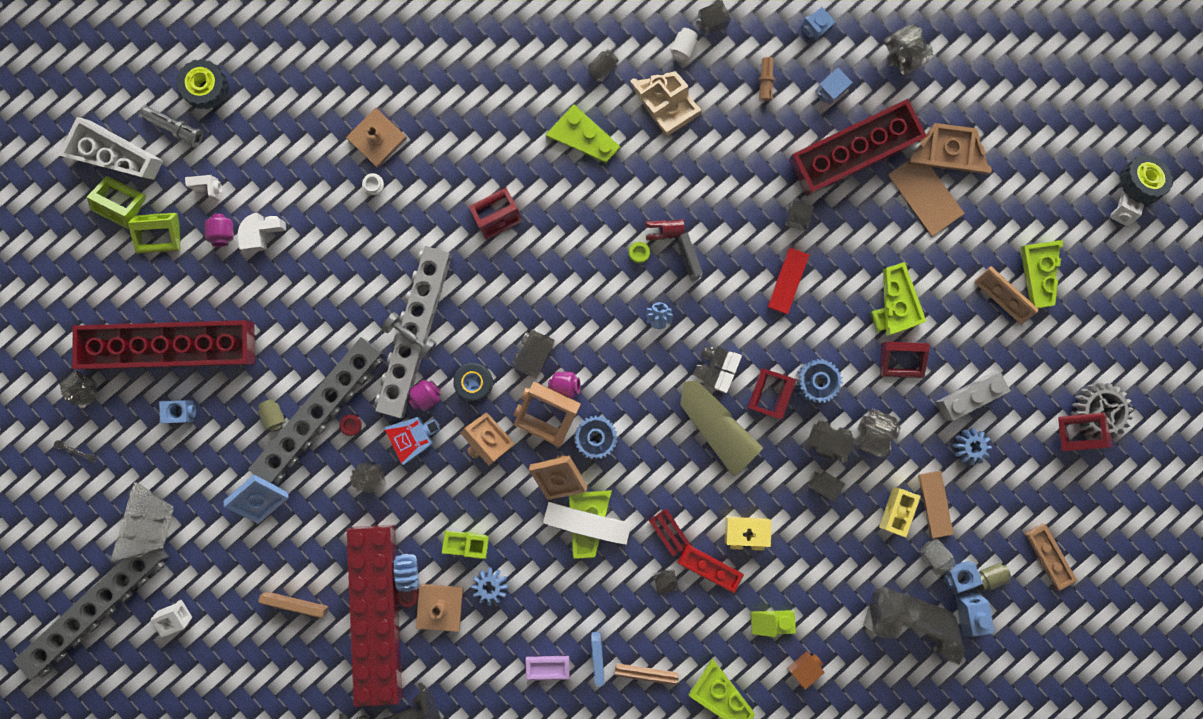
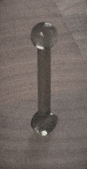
[54,440,96,462]

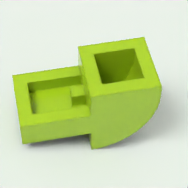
[441,530,489,559]

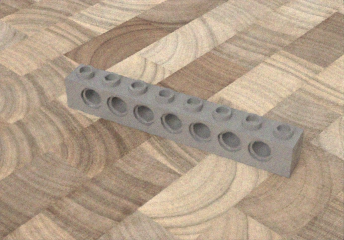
[374,246,452,418]

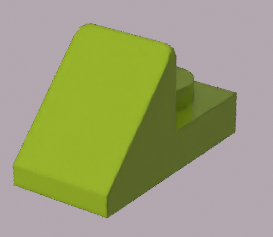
[751,610,796,637]

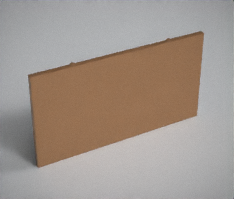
[888,160,965,236]

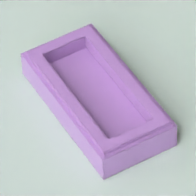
[526,656,570,680]

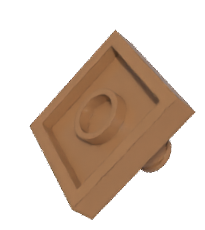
[346,107,407,168]
[460,412,515,465]
[529,455,587,500]
[416,584,463,632]

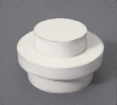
[362,174,384,195]

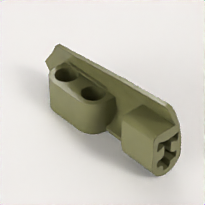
[680,380,763,476]

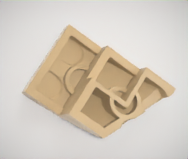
[630,72,701,136]

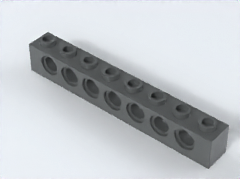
[248,337,385,485]
[13,538,169,680]

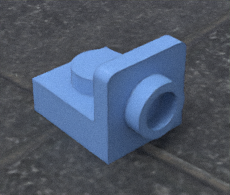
[802,7,836,41]

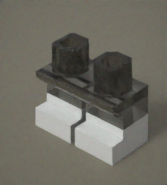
[692,346,742,394]

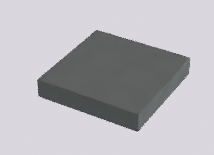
[677,233,703,281]

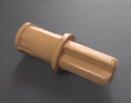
[758,57,775,101]

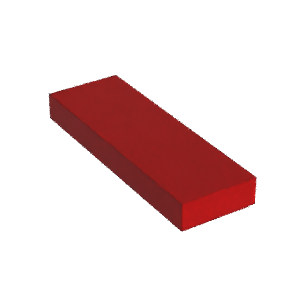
[767,248,809,315]
[677,544,744,593]

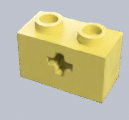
[879,487,920,537]
[725,517,772,550]

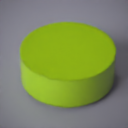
[629,242,650,264]

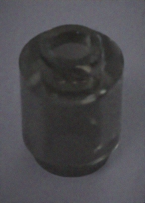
[588,49,619,81]

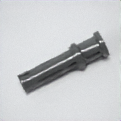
[138,105,204,147]

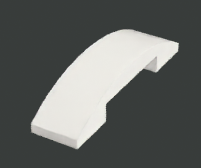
[543,502,632,544]

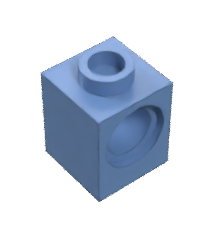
[815,68,853,106]
[159,400,196,423]
[944,561,983,593]

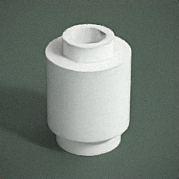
[670,28,698,62]

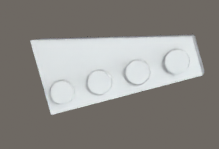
[59,117,163,180]

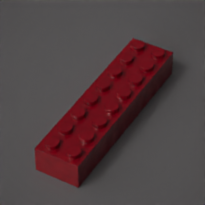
[72,320,255,370]
[346,524,402,707]

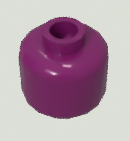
[204,214,234,247]
[548,372,581,399]
[408,380,441,412]

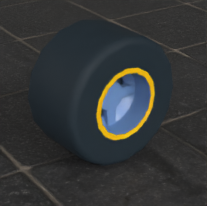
[453,363,493,401]

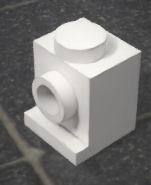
[151,600,192,638]

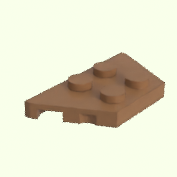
[908,123,992,174]

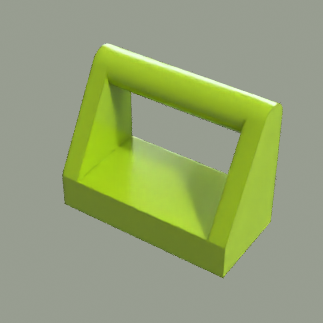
[87,176,146,229]
[128,213,181,254]

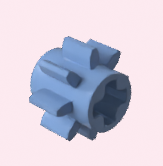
[646,302,673,329]

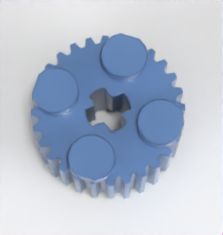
[795,359,843,403]
[574,416,618,459]

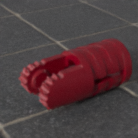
[645,219,684,240]

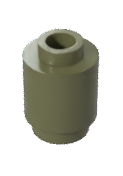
[257,399,286,433]
[979,563,1011,591]

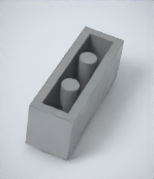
[936,372,1010,421]

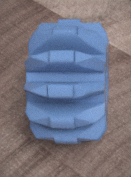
[952,428,992,465]
[394,554,419,592]
[471,568,509,606]

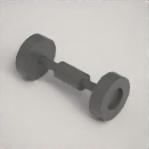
[381,312,437,360]

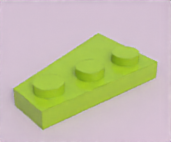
[545,105,620,163]
[1020,240,1063,308]
[883,262,927,336]
[569,490,612,559]
[689,658,756,719]

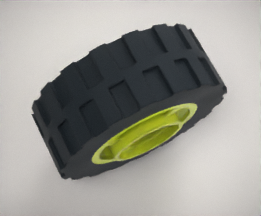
[176,59,229,110]
[1119,155,1173,204]

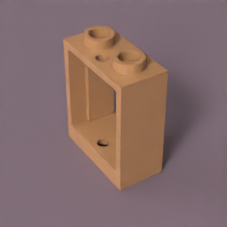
[513,382,581,447]

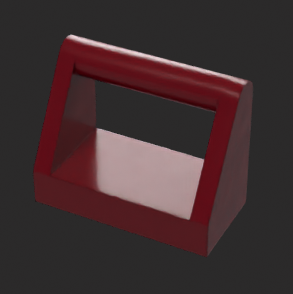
[469,188,523,240]
[880,342,930,378]
[747,368,797,420]
[1058,413,1112,451]

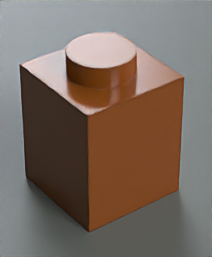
[788,651,825,689]

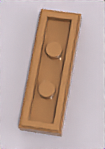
[974,266,1038,325]
[918,471,954,538]
[1024,523,1077,591]
[259,592,329,618]

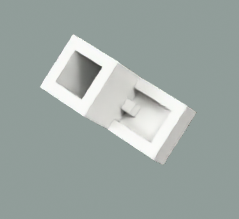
[238,213,286,252]

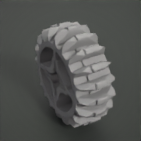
[1071,383,1134,440]

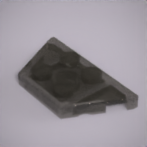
[111,482,174,563]

